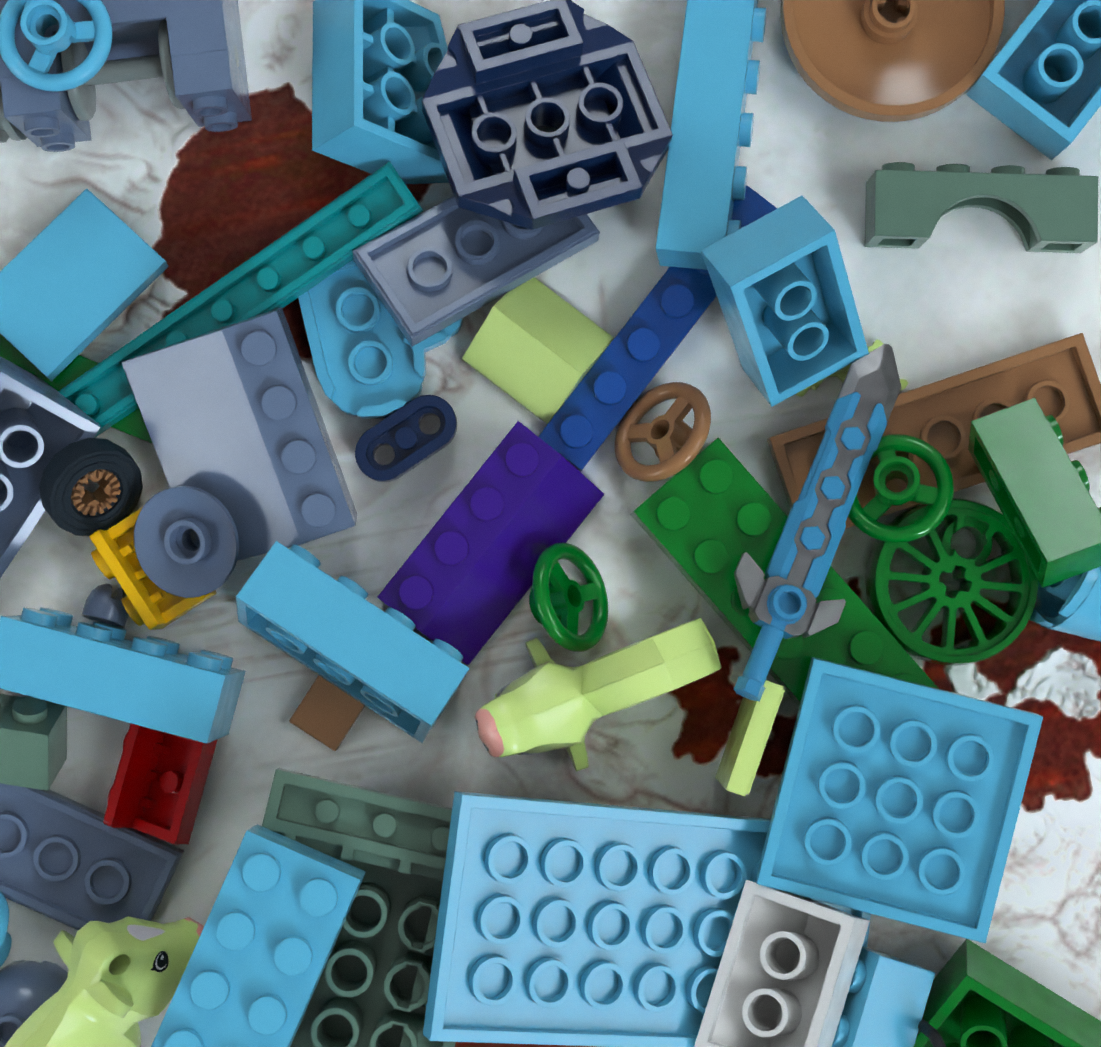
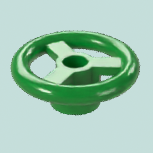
[848,434,954,543]
[529,543,608,652]

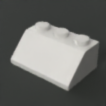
[694,880,870,1047]

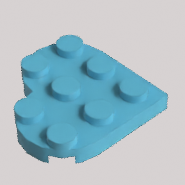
[298,260,463,419]

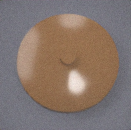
[780,0,1005,122]

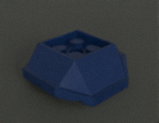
[422,0,673,230]

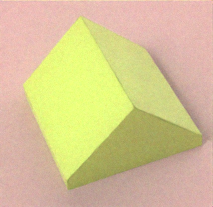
[462,277,614,424]

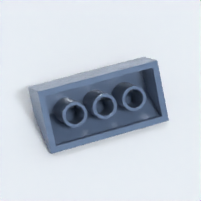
[0,356,101,578]

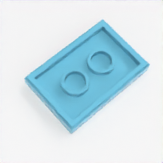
[0,188,169,382]

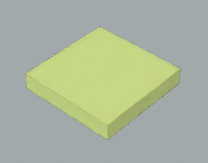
[715,680,785,797]

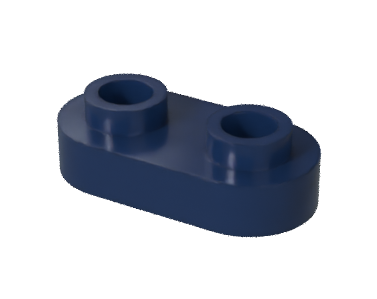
[355,395,457,482]

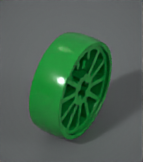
[865,498,1038,666]

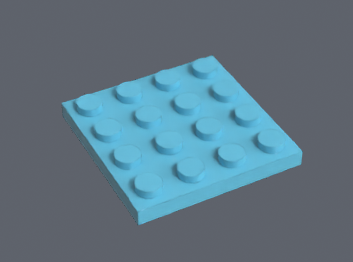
[756,657,1043,943]

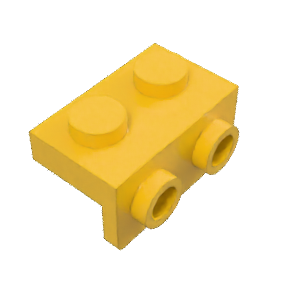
[89,508,217,630]

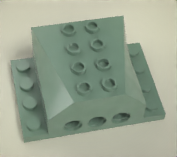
[262,768,456,1047]

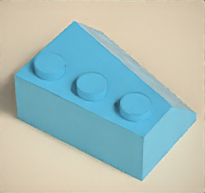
[312,0,449,184]

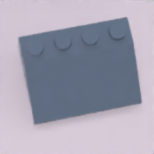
[121,307,357,561]

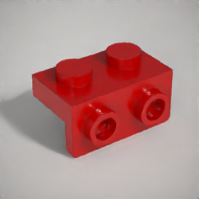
[103,723,218,845]

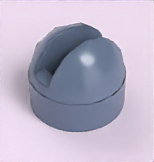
[81,583,129,628]

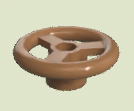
[615,382,711,482]

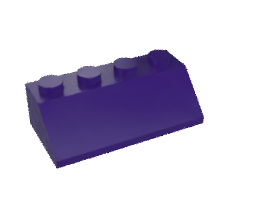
[377,421,604,665]

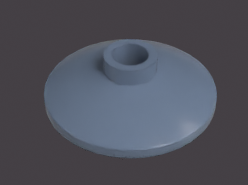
[134,486,239,598]

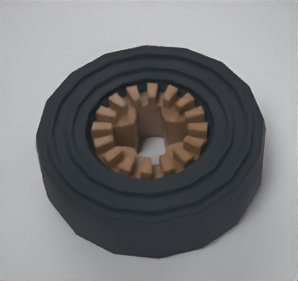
[39,438,143,536]

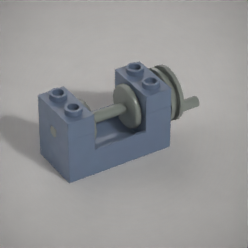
[0,0,252,152]

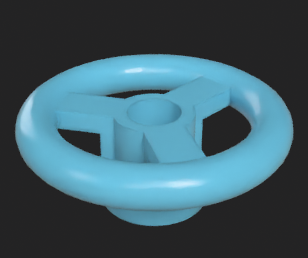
[0,0,113,92]

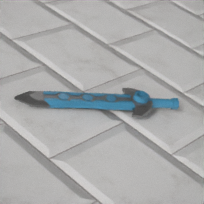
[734,344,901,702]

